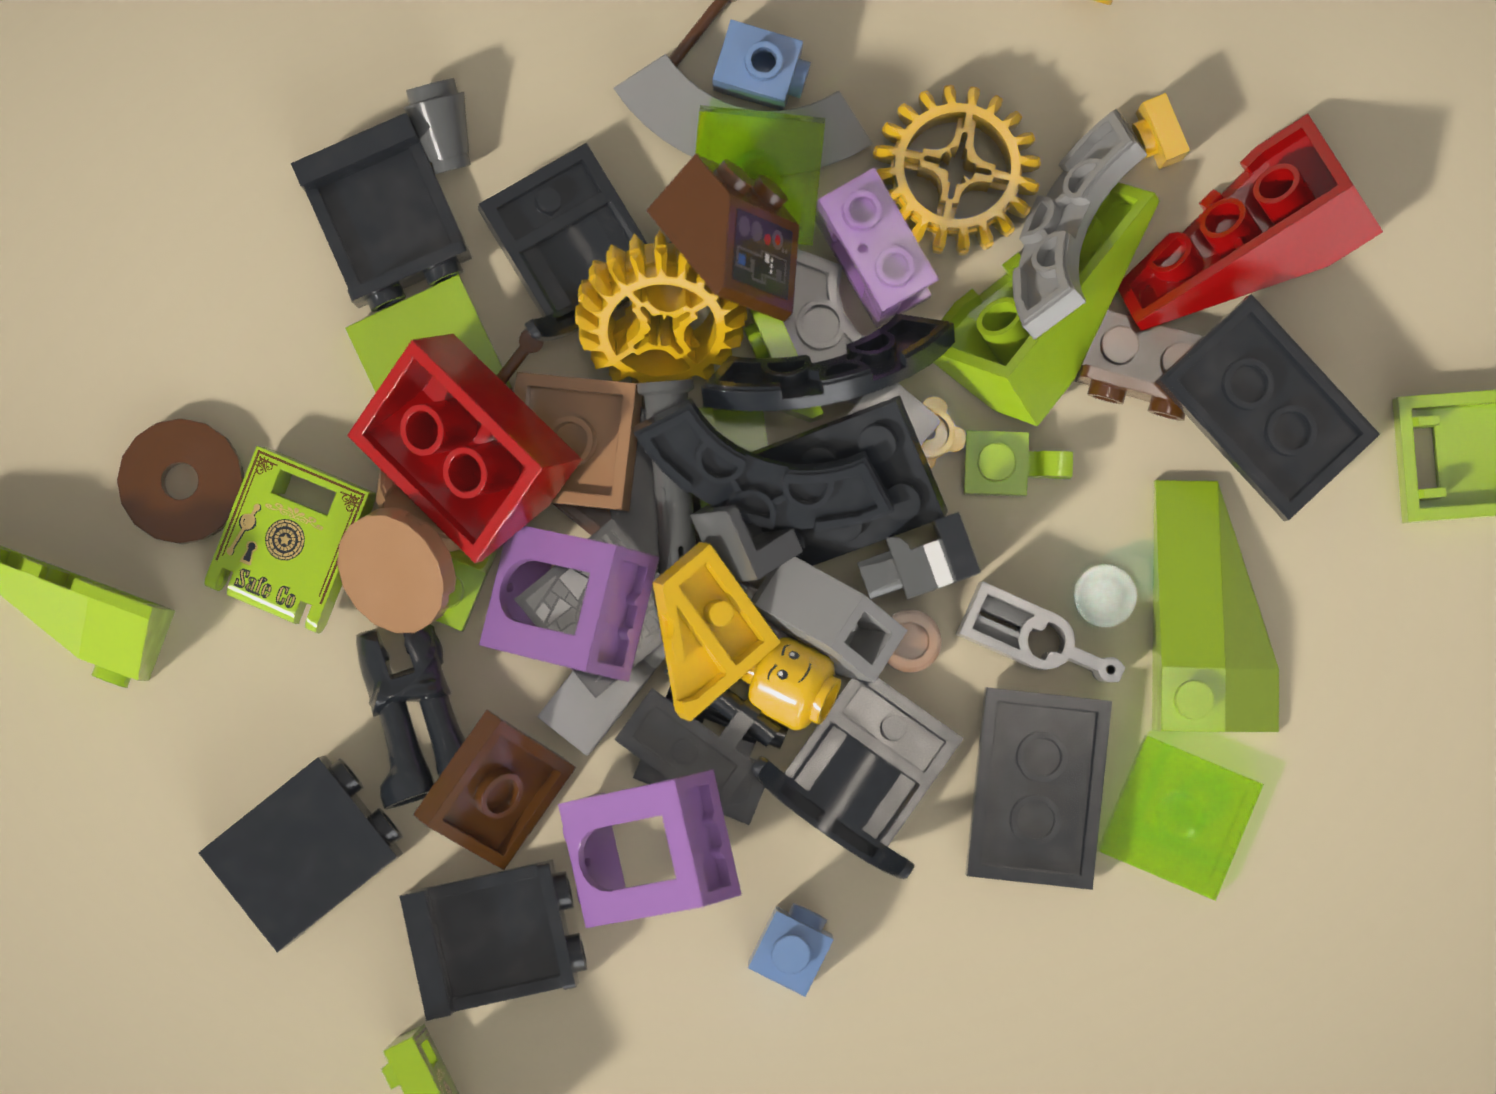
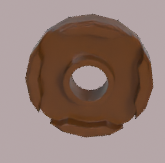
[117,418,245,544]

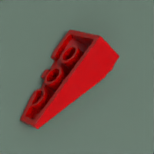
[1118,114,1383,331]

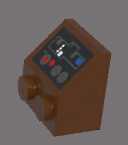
[646,153,799,322]

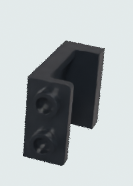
[291,113,472,312]
[198,756,403,952]
[399,860,587,1021]

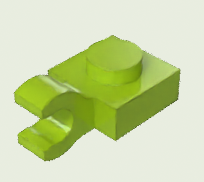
[964,430,1073,496]

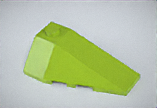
[933,182,1160,426]
[1152,480,1279,732]
[0,545,176,688]

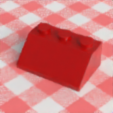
[347,334,582,563]

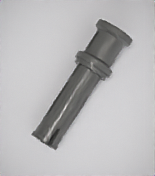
[637,379,696,574]

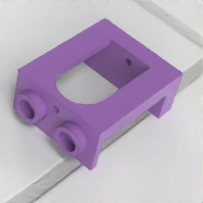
[815,168,939,328]
[479,526,659,682]
[558,770,742,928]

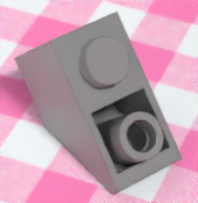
[751,557,908,683]

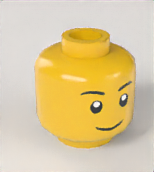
[742,637,841,731]

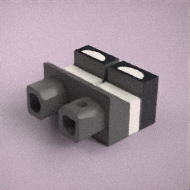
[857,512,981,600]

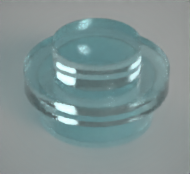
[1073,564,1137,627]

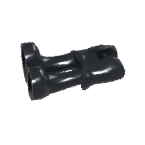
[356,624,465,809]

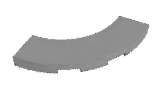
[613,54,873,174]
[1012,109,1147,339]

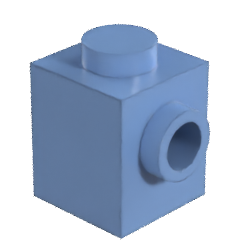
[712,19,811,110]
[748,903,834,997]

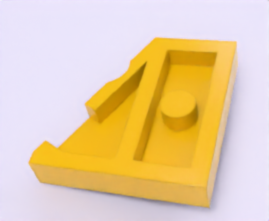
[653,542,781,722]

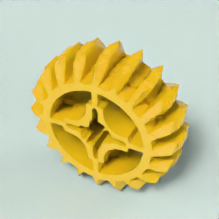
[873,85,1041,256]
[575,230,747,383]

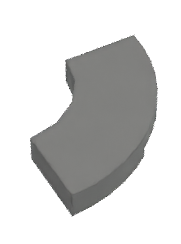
[784,249,865,405]

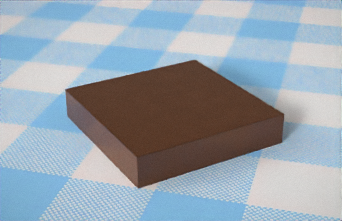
[413,710,576,870]

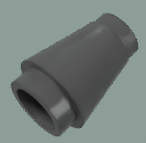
[404,78,471,174]

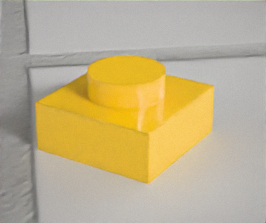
[1132,93,1190,170]

